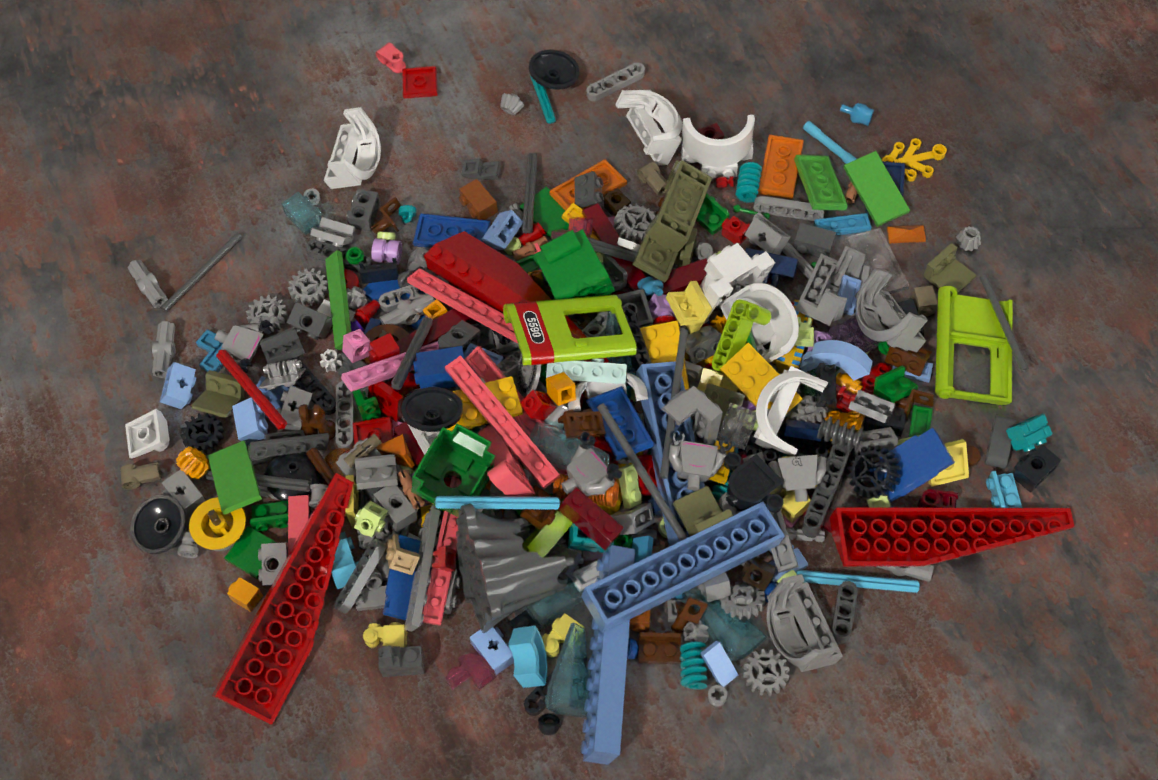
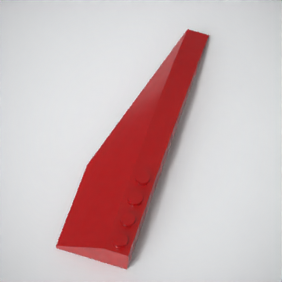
[424,231,609,363]
[212,473,354,725]
[830,507,1075,567]

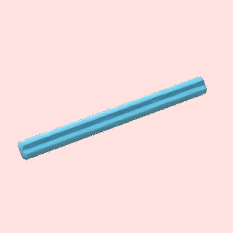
[435,496,560,509]
[796,570,920,593]

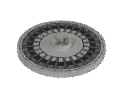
[517,354,541,398]

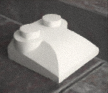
[125,409,169,459]

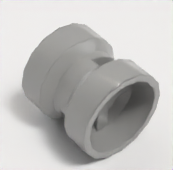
[177,532,199,558]

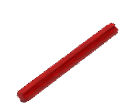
[216,350,287,430]

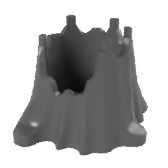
[456,504,574,633]

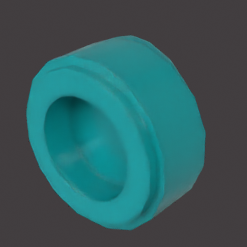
[399,205,417,224]

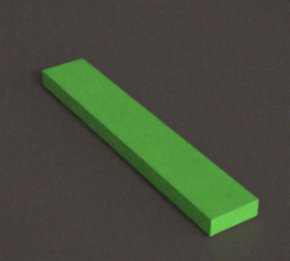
[325,250,351,350]

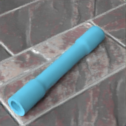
[803,121,857,164]

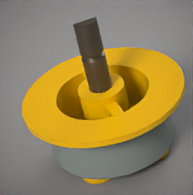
[189,497,246,551]

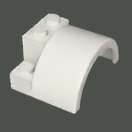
[681,115,755,179]
[700,243,775,324]
[719,283,799,363]

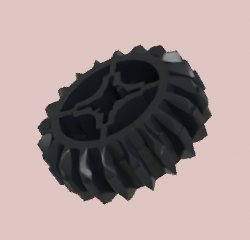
[847,445,902,499]

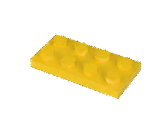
[640,320,690,389]
[720,342,803,414]
[448,376,523,432]

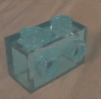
[281,192,322,235]

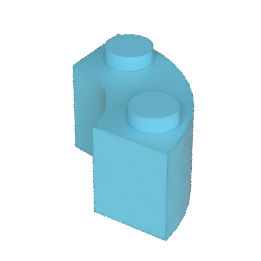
[331,532,359,589]
[508,626,547,688]

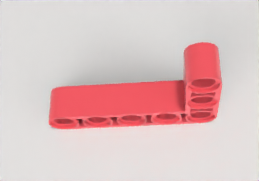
[478,424,535,497]

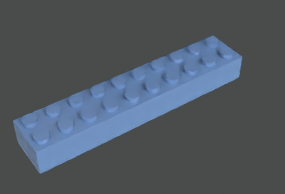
[636,361,704,547]
[581,502,785,633]
[581,545,635,765]

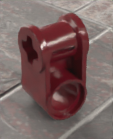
[918,489,959,508]

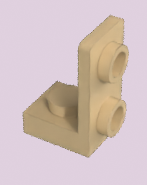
[385,533,420,575]

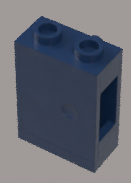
[745,248,798,288]

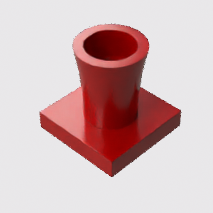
[368,371,419,422]

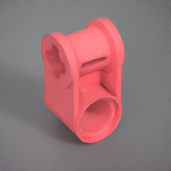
[375,42,406,73]

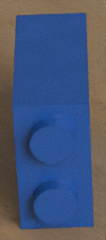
[413,346,465,389]

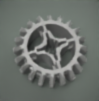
[613,203,656,245]

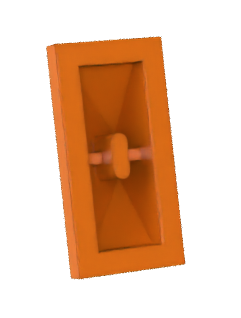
[887,225,926,243]
[376,434,415,468]

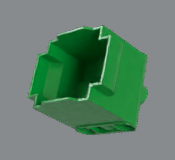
[534,229,615,316]
[411,424,495,518]

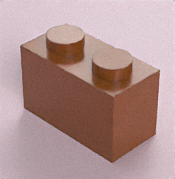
[459,179,498,220]

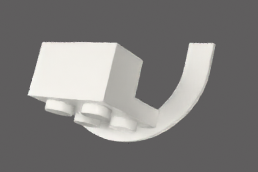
[568,372,648,412]

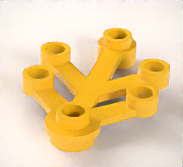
[881,138,947,182]

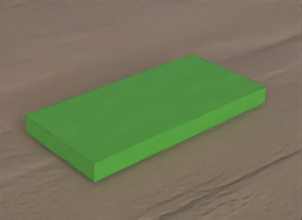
[843,151,910,227]
[794,155,848,210]
[208,440,262,515]

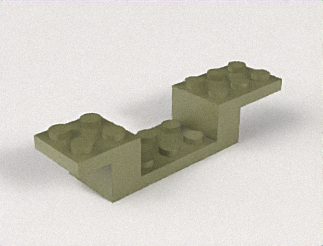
[632,160,712,283]

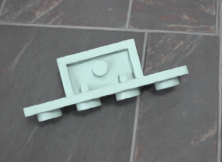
[546,359,627,384]

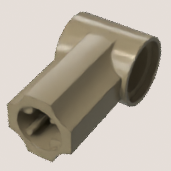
[637,161,667,196]
[120,462,162,490]

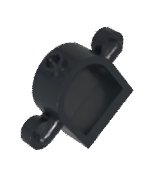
[724,452,784,513]

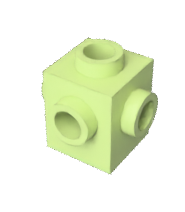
[354,501,388,537]

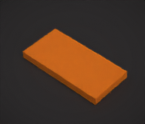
[758,135,804,199]
[550,159,627,211]

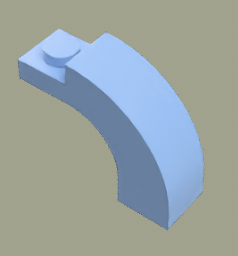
[800,340,873,381]

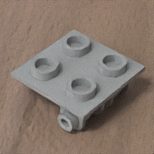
[258,359,306,390]

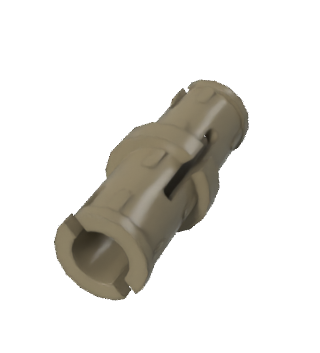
[343,434,382,468]

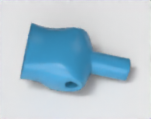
[840,103,874,126]
[637,277,663,297]

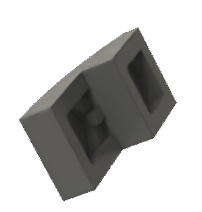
[461,159,501,180]

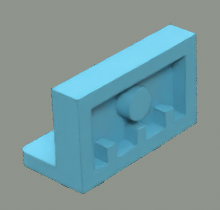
[986,471,1022,508]

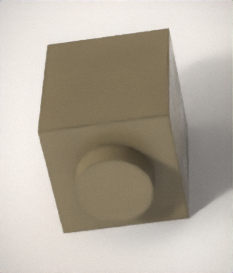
[911,285,937,317]

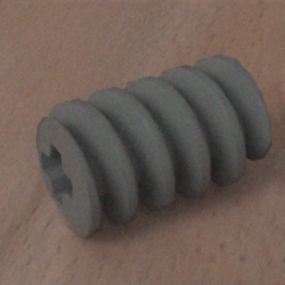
[817,416,863,452]

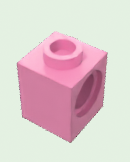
[343,329,370,363]

